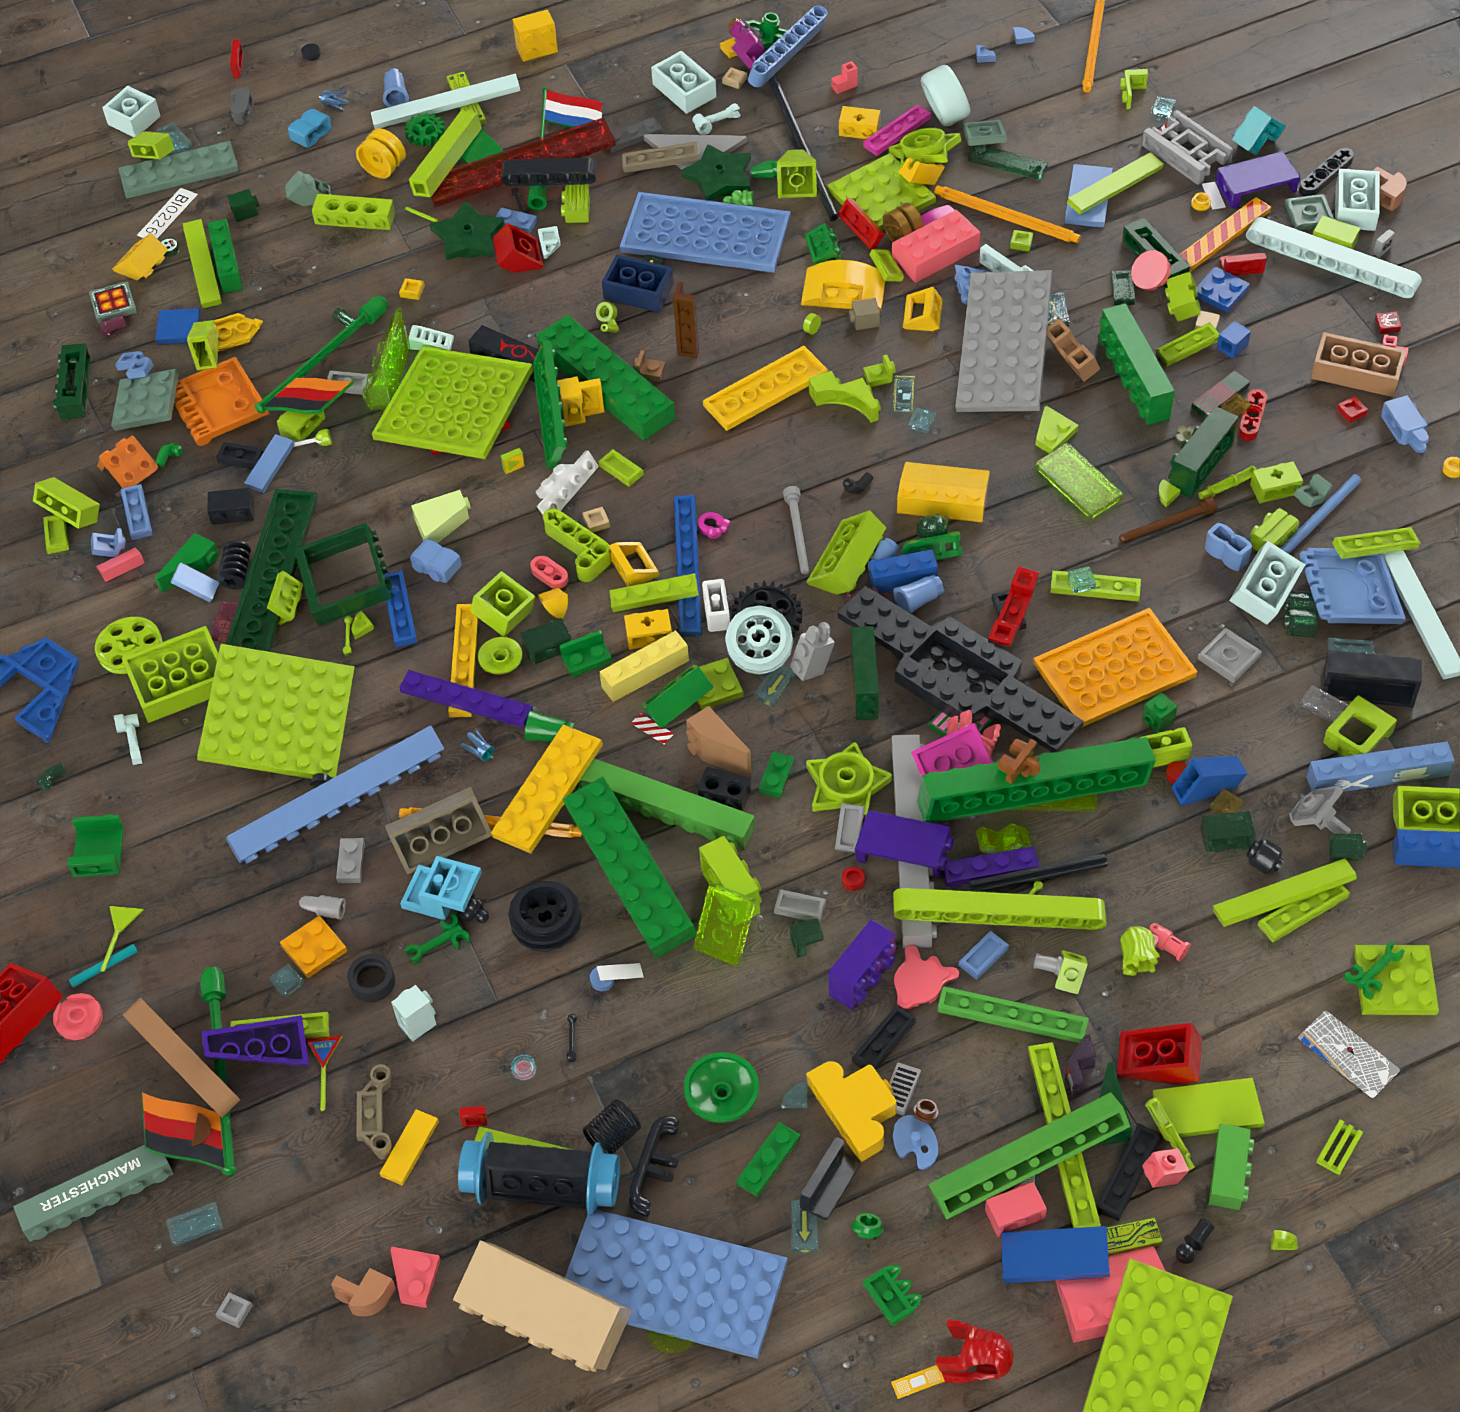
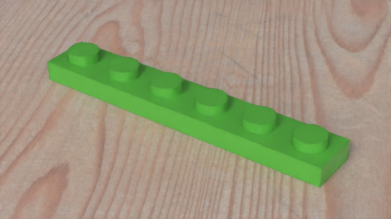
[937,986,1089,1044]

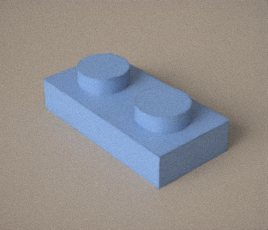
[496,207,537,234]

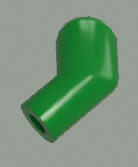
[154,443,183,467]

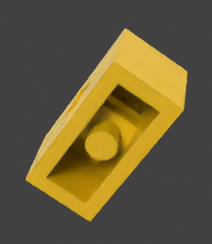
[839,106,880,139]
[624,609,672,650]

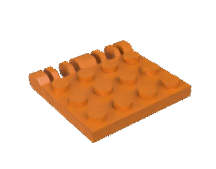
[174,357,269,446]

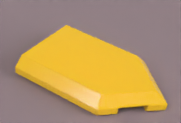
[214,313,263,352]

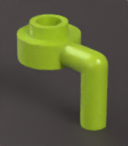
[596,302,619,333]

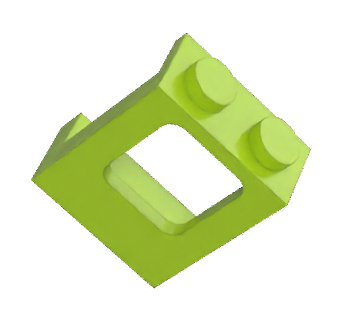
[1323,695,1397,757]

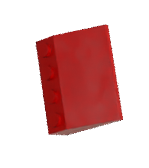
[0,963,63,1064]

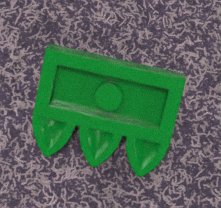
[862,1265,922,1327]

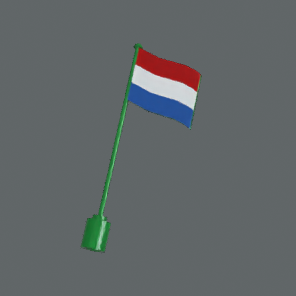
[528,87,602,211]

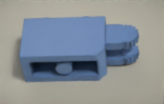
[1381,395,1429,453]

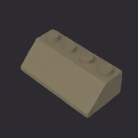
[385,787,492,875]

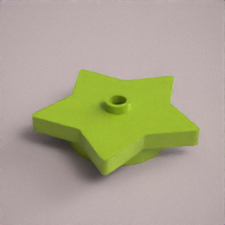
[888,128,961,168]
[806,742,892,820]

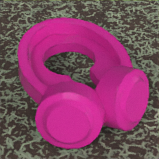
[698,512,730,539]

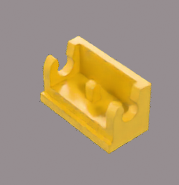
[898,158,945,185]

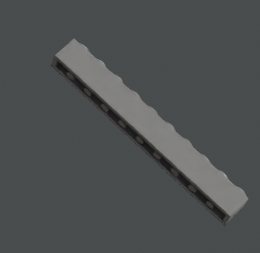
[891,735,937,948]

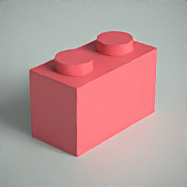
[985,1182,1047,1237]

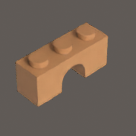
[1047,318,1100,382]

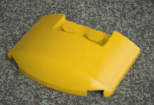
[801,260,886,311]

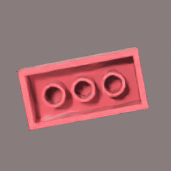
[892,209,980,283]

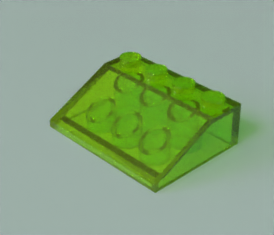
[362,308,410,410]

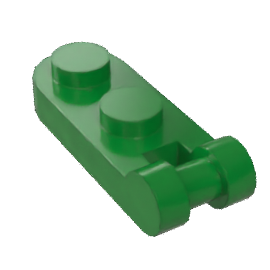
[901,531,963,560]

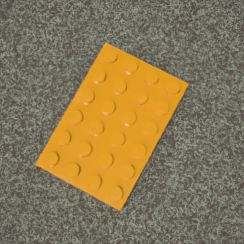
[1033,608,1198,727]

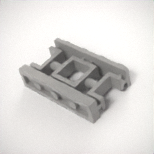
[1142,110,1233,185]

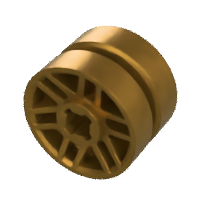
[882,203,924,243]

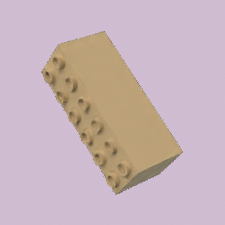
[453,1240,632,1372]

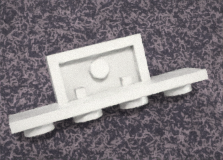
[536,451,599,515]

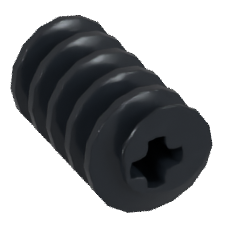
[217,540,251,590]

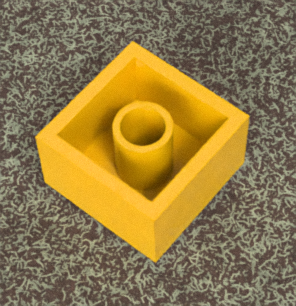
[512,9,558,62]

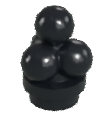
[457,893,489,923]

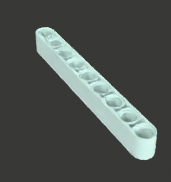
[1246,217,1422,298]

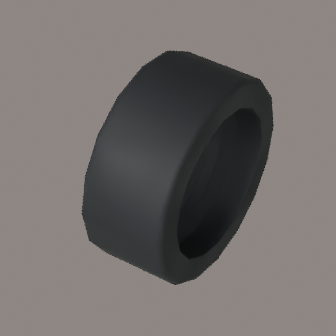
[347,954,396,1002]

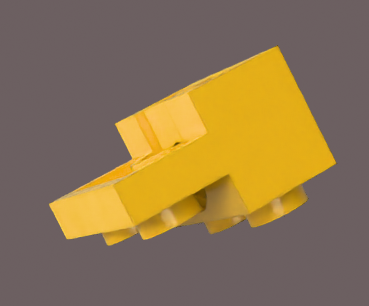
[557,377,604,426]

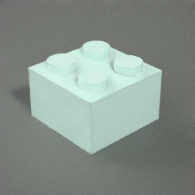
[102,86,160,137]

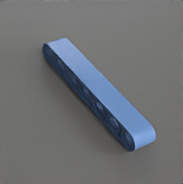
[748,6,828,87]

